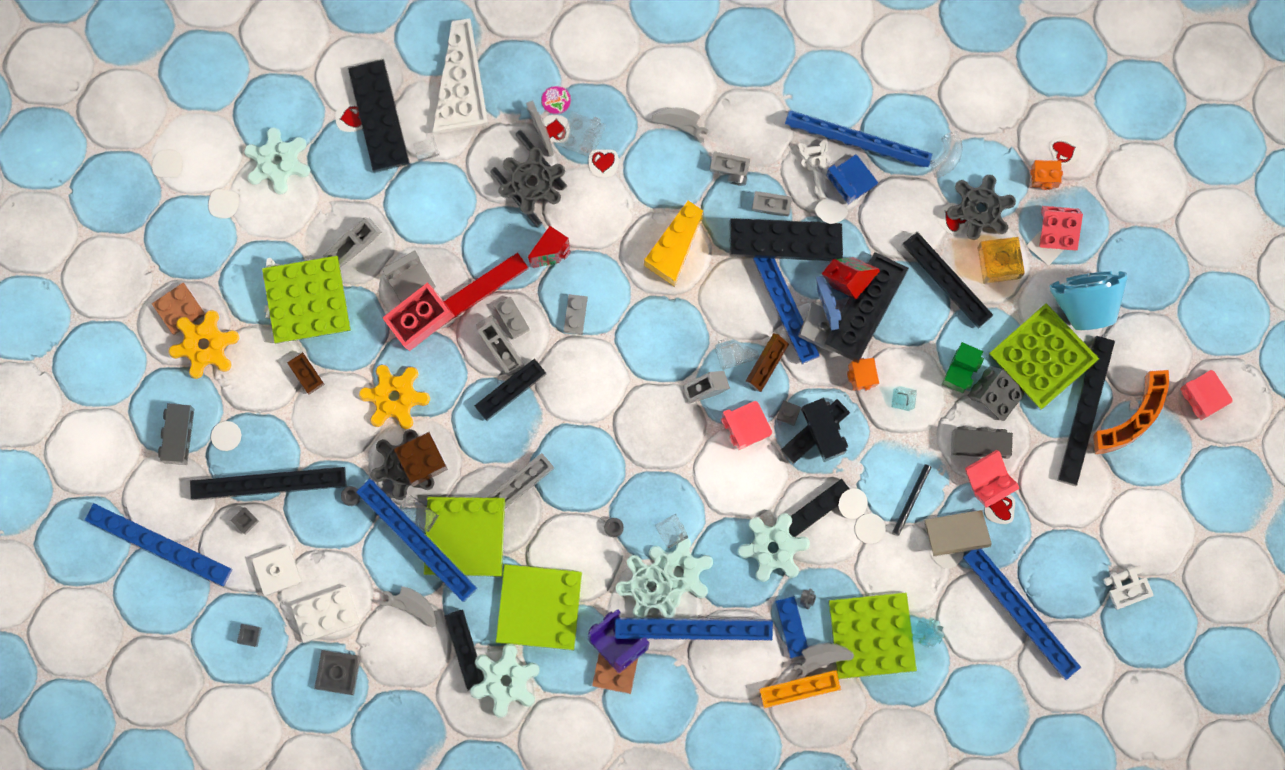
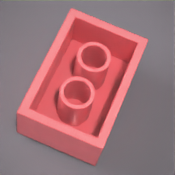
[382,282,454,351]

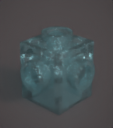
[912,617,945,648]

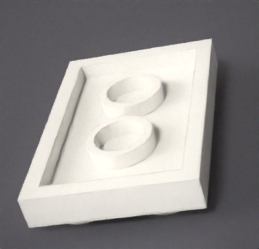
[292,586,361,643]

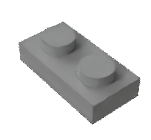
[710,151,750,177]
[752,191,792,217]
[564,294,588,335]
[495,297,530,340]

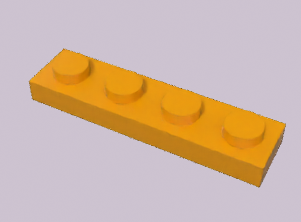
[759,670,841,708]

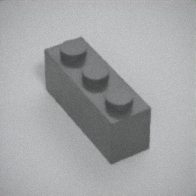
[158,403,195,465]
[951,426,1013,459]

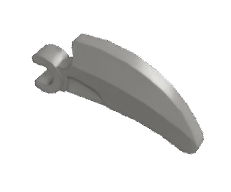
[526,100,554,156]
[651,108,709,142]
[380,586,436,627]
[793,643,854,679]

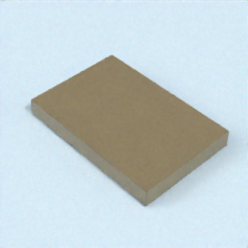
[925,510,992,556]

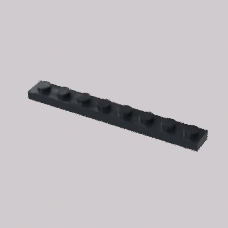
[1057,336,1115,486]
[190,467,347,501]

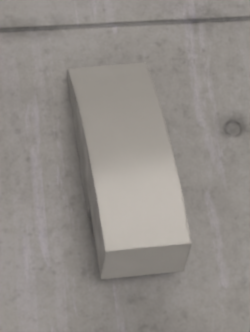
[323,217,382,267]

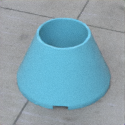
[1049,271,1128,330]

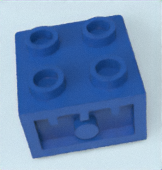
[826,154,878,205]

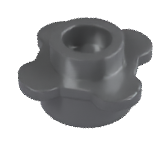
[800,589,816,609]

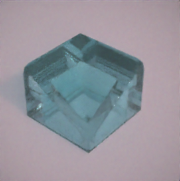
[891,386,917,411]

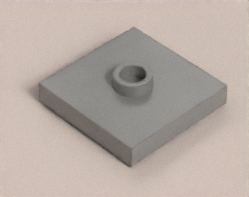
[798,302,834,353]

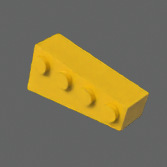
[644,201,703,287]

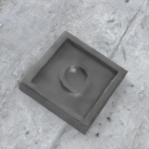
[314,650,361,696]

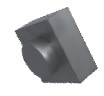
[776,400,801,426]
[231,507,259,535]
[237,624,262,647]

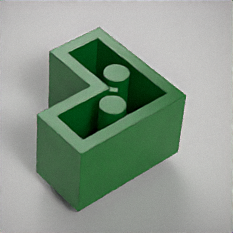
[942,342,984,393]

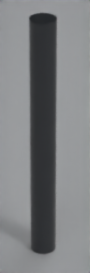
[515,130,567,190]
[490,167,543,228]
[892,464,932,536]

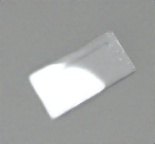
[399,494,439,532]

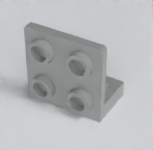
[382,250,436,303]

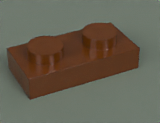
[287,352,325,395]

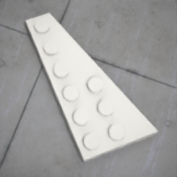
[432,18,488,134]

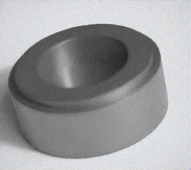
[728,174,747,186]
[341,486,361,506]
[604,518,624,538]

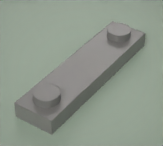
[487,453,555,509]

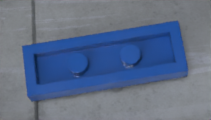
[775,596,808,659]

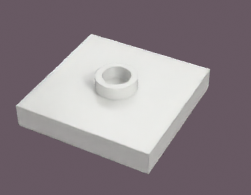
[252,546,302,596]

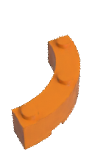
[1093,370,1169,455]

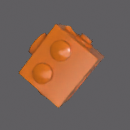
[1030,160,1063,190]
[847,358,879,391]

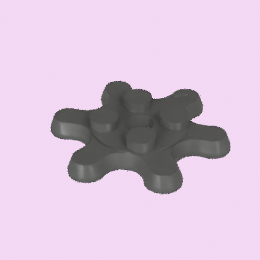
[498,147,565,215]
[947,174,1016,240]
[370,429,435,500]

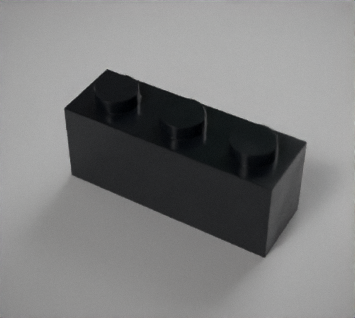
[801,398,848,462]

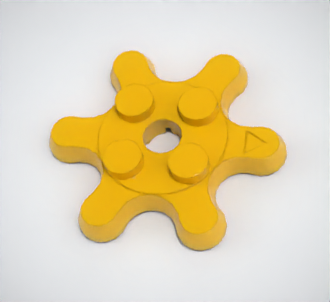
[168,310,239,379]
[359,364,430,429]

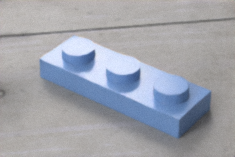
[816,276,841,330]

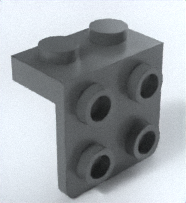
[967,366,1024,421]

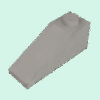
[476,315,524,376]

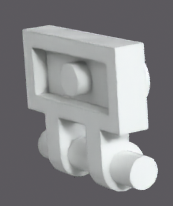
[1103,565,1154,610]

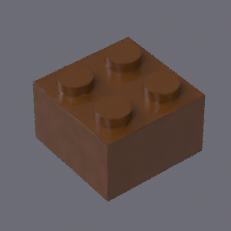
[394,432,448,487]

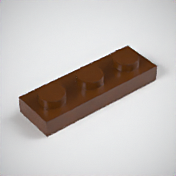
[745,333,789,392]

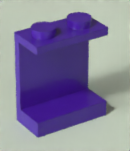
[588,609,650,673]

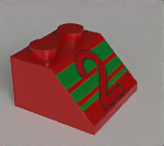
[528,226,571,268]
[821,257,880,299]

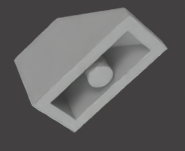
[683,371,730,404]

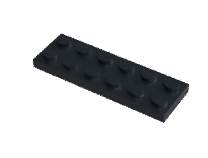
[348,59,410,173]
[729,218,843,261]
[824,252,909,363]

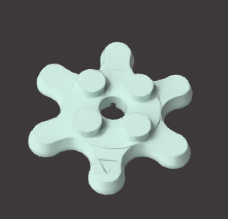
[244,128,310,194]
[738,513,810,582]
[647,536,713,608]
[616,553,687,618]
[470,644,540,718]

